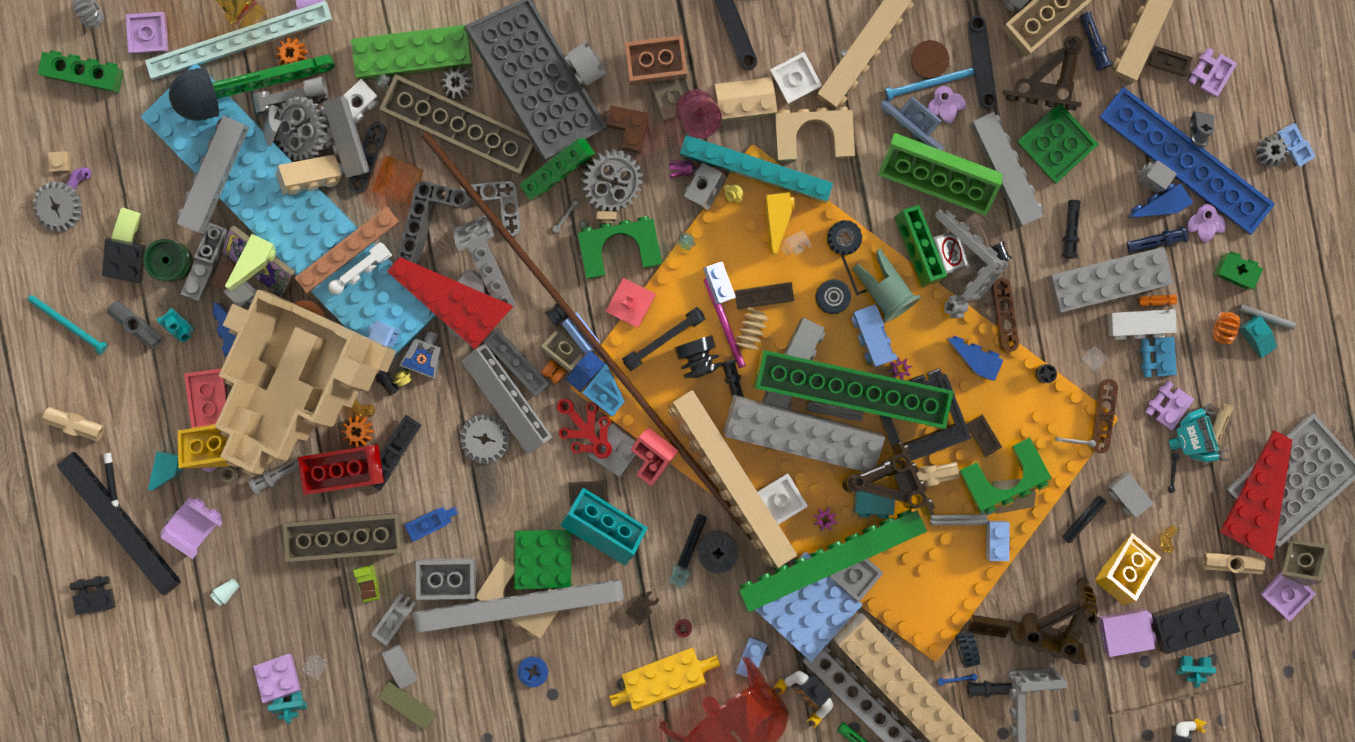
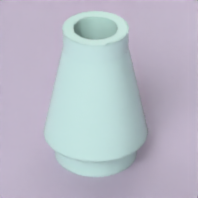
[210,578,240,606]

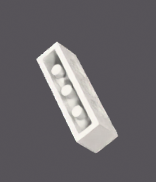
[321,79,380,150]

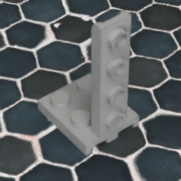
[935,209,1009,301]
[452,215,516,306]
[1009,667,1066,742]

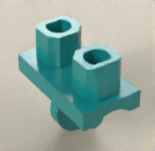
[156,308,195,343]
[1176,656,1216,688]
[268,691,307,724]

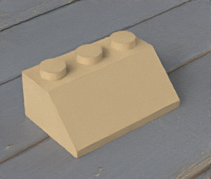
[715,77,777,123]

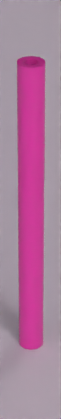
[703,278,746,369]

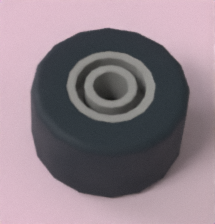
[815,279,851,314]

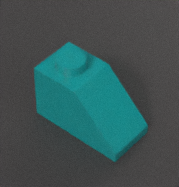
[1239,316,1277,359]
[148,451,184,491]

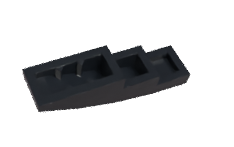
[371,415,422,491]

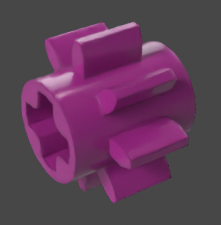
[887,357,912,380]
[813,507,837,531]

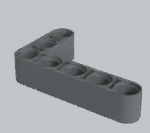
[396,181,473,265]

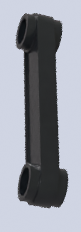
[714,0,757,71]
[967,15,997,110]
[622,306,706,372]

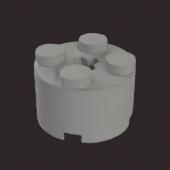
[565,41,607,86]

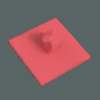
[605,278,656,328]

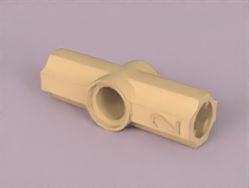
[42,407,104,441]
[917,462,959,487]
[1202,552,1265,574]

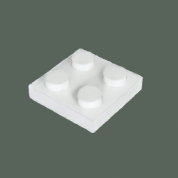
[770,52,822,104]
[757,473,808,524]

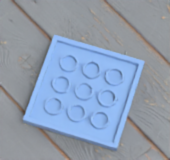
[755,552,863,662]

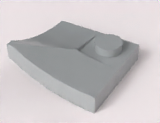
[587,424,636,477]

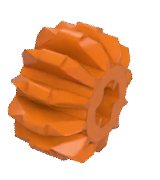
[275,38,308,66]
[1212,312,1240,344]
[341,415,375,448]

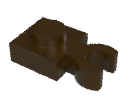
[625,591,659,626]

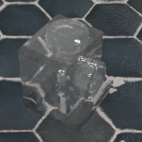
[780,229,812,256]

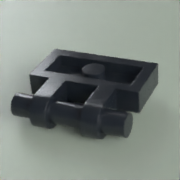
[70,576,116,615]

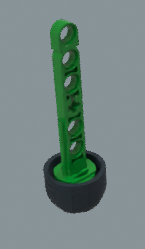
[169,55,335,121]

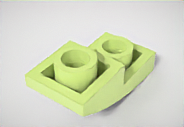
[112,208,141,243]

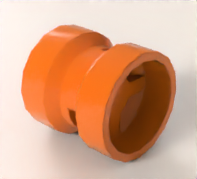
[541,359,567,385]

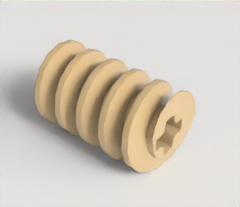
[735,307,769,350]

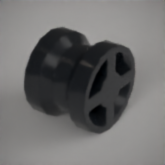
[545,303,568,327]
[1035,364,1057,383]

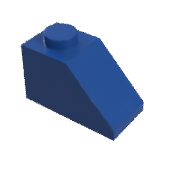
[566,351,606,392]

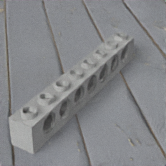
[801,646,923,742]

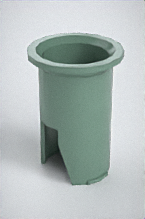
[852,249,921,323]

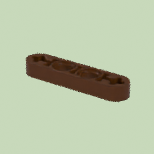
[991,278,1019,353]
[1091,379,1118,454]

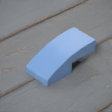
[1276,123,1316,167]

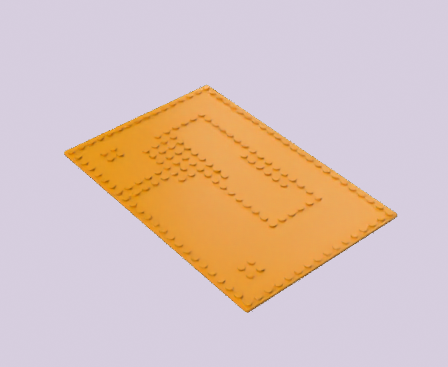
[571,145,1118,661]

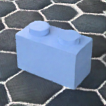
[986,520,1009,561]

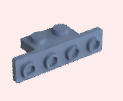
[880,96,944,150]

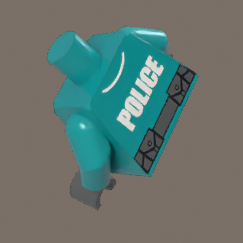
[1169,403,1230,463]

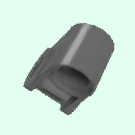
[1189,111,1215,148]

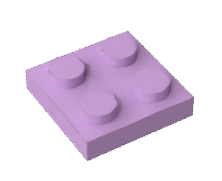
[126,12,169,54]
[1260,570,1316,622]
[253,653,301,704]

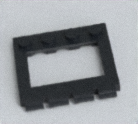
[879,368,971,466]

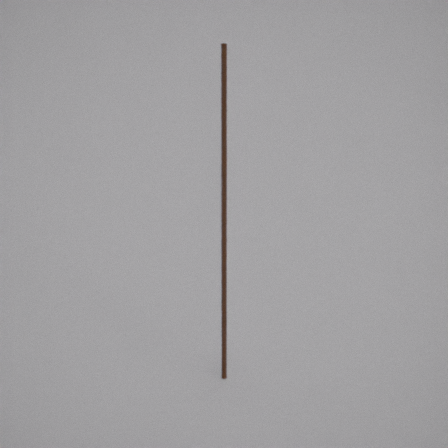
[421,132,776,569]

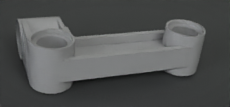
[252,77,329,114]

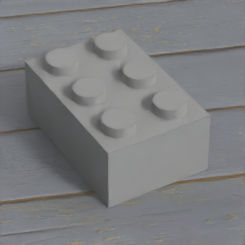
[416,558,477,600]

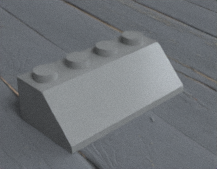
[321,96,370,178]

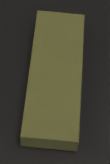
[379,680,437,730]

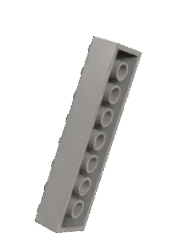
[723,395,885,472]

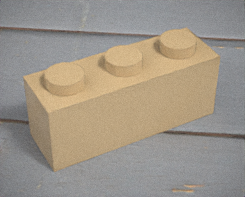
[275,154,342,195]

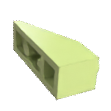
[225,234,277,292]

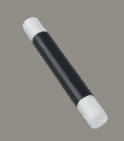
[103,453,118,507]

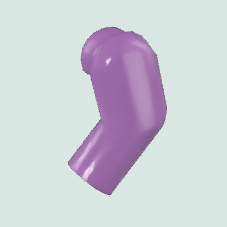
[67,167,92,190]

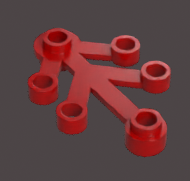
[557,399,612,459]

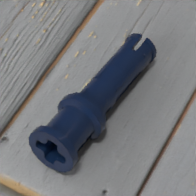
[1079,12,1113,71]
[1127,226,1188,253]

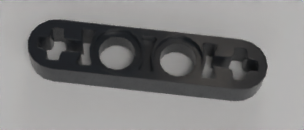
[349,122,387,194]

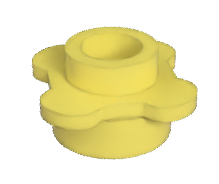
[724,184,743,203]
[393,370,412,387]

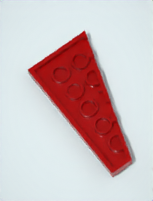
[387,257,513,349]
[1219,430,1292,560]

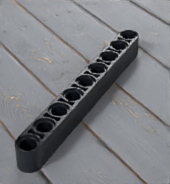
[57,452,181,596]

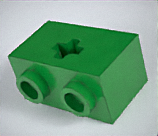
[1213,251,1264,290]

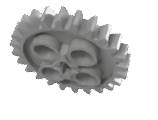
[275,97,328,161]
[581,149,643,212]

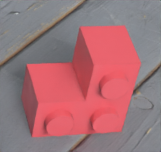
[630,427,678,486]

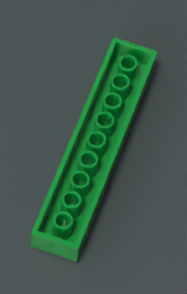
[753,349,954,429]
[736,509,927,613]

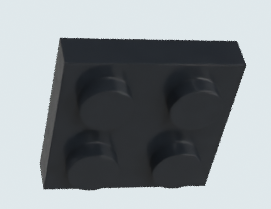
[102,238,145,283]

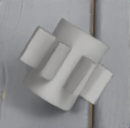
[944,295,968,319]

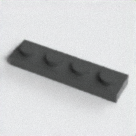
[483,328,550,397]

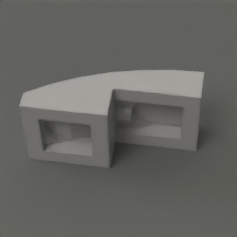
[263,105,281,146]
[382,644,418,689]

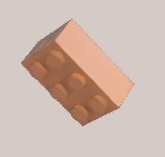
[625,35,687,85]

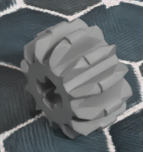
[72,0,104,28]
[440,67,473,100]
[1255,135,1290,168]

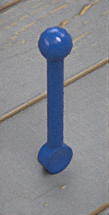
[937,673,977,686]

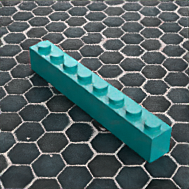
[680,135,833,204]

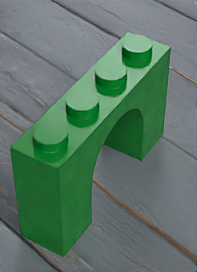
[578,216,662,279]
[960,438,1052,515]

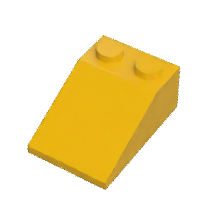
[764,192,795,256]
[178,424,230,469]
[1095,533,1161,605]

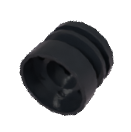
[674,335,722,379]
[698,530,738,574]

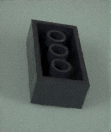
[1151,592,1240,654]

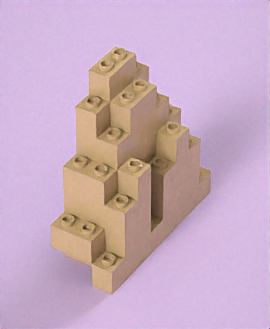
[215,290,396,476]

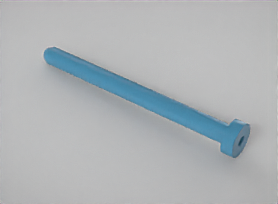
[885,68,975,101]

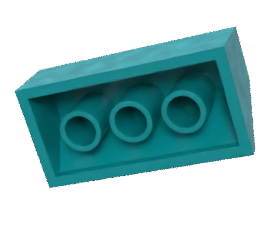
[560,488,648,566]

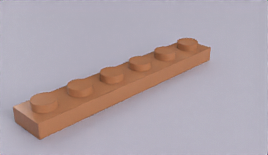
[295,207,400,293]

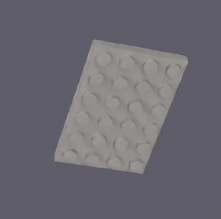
[1226,413,1355,547]

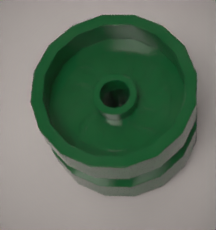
[143,239,193,283]

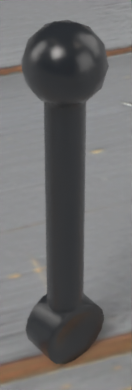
[1168,453,1180,493]

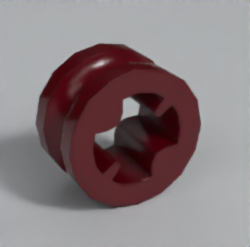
[675,619,692,638]

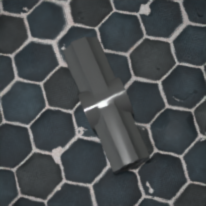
[106,300,163,350]

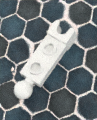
[328,242,392,295]

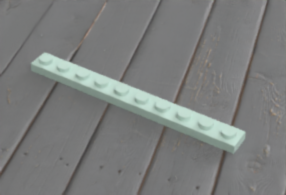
[145,1,333,80]

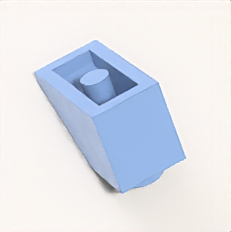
[368,320,401,348]

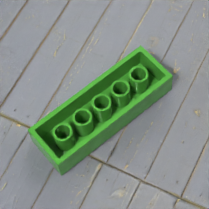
[351,25,473,81]
[878,133,1003,216]

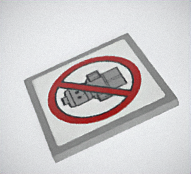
[933,232,969,273]

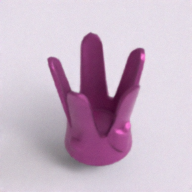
[669,159,697,179]

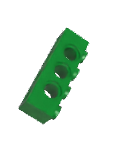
[37,50,124,93]
[519,138,595,200]
[894,205,947,288]

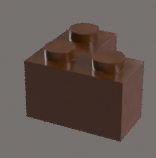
[607,105,649,154]

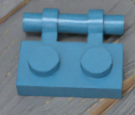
[1140,337,1177,377]

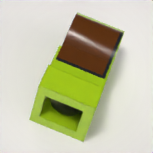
[353,564,380,603]

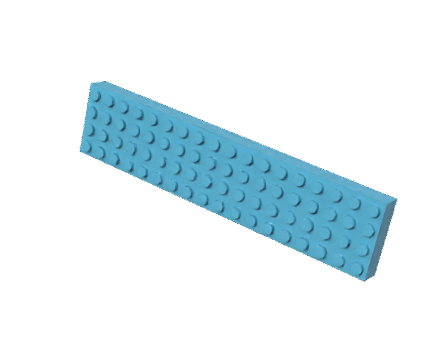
[140,63,437,360]

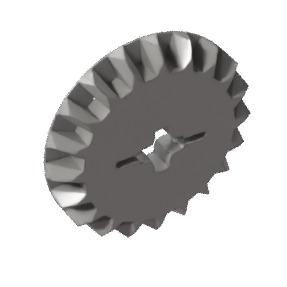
[32,182,82,232]
[460,414,510,464]

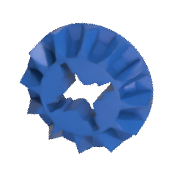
[518,656,548,687]

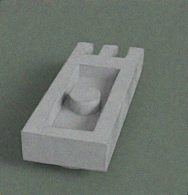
[371,592,417,646]

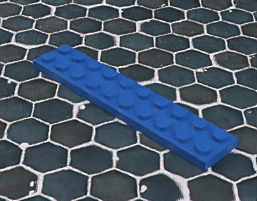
[1099,87,1275,235]

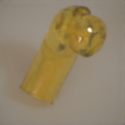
[352,399,376,417]
[1160,524,1179,554]

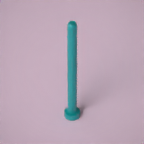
[28,295,108,355]

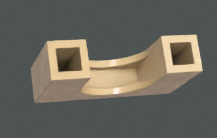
[774,107,855,162]
[476,556,558,639]

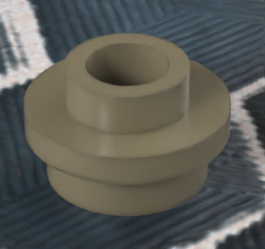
[219,466,239,484]

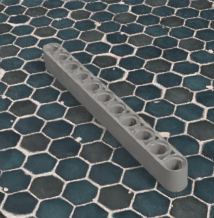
[413,579,624,632]

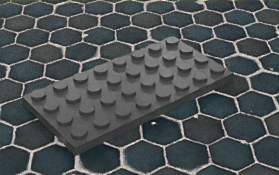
[463,0,608,162]

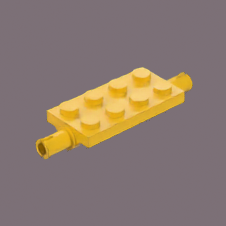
[609,647,721,712]

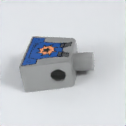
[400,330,443,378]

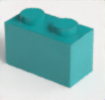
[854,491,895,518]

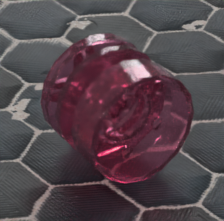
[676,89,722,139]

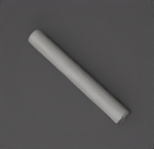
[1238,304,1296,330]

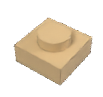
[48,151,71,172]
[597,211,617,223]

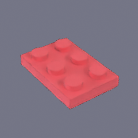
[184,368,228,428]

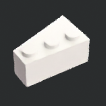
[1107,309,1177,340]

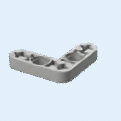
[461,181,521,237]

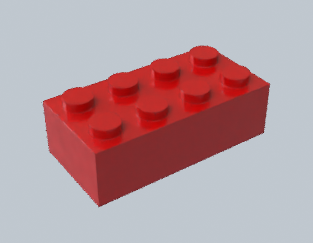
[298,445,384,495]

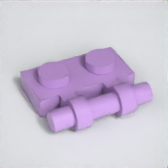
[1188,48,1237,98]
[1145,380,1194,430]

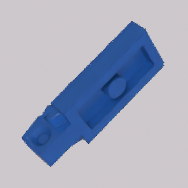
[404,507,458,542]

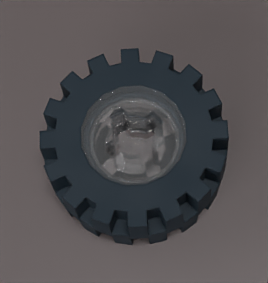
[827,220,862,255]
[955,631,980,668]

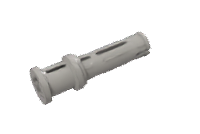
[249,454,302,495]

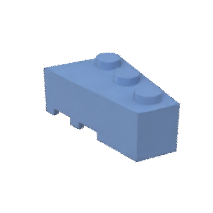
[851,304,898,367]

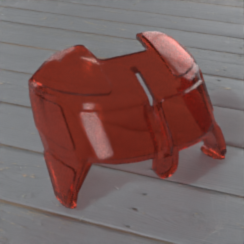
[659,656,789,742]

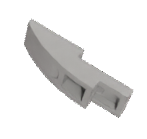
[181,223,228,302]

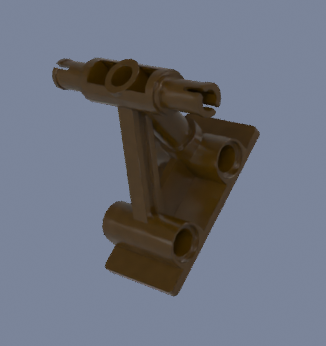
[1002,35,1082,111]
[842,441,935,516]
[1010,578,1098,665]

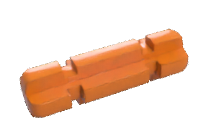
[1138,294,1177,307]

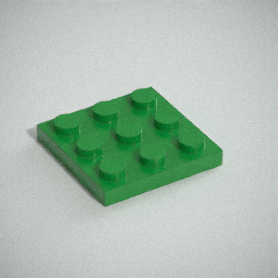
[1016,105,1099,184]
[514,529,572,589]

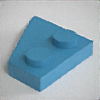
[583,364,625,417]

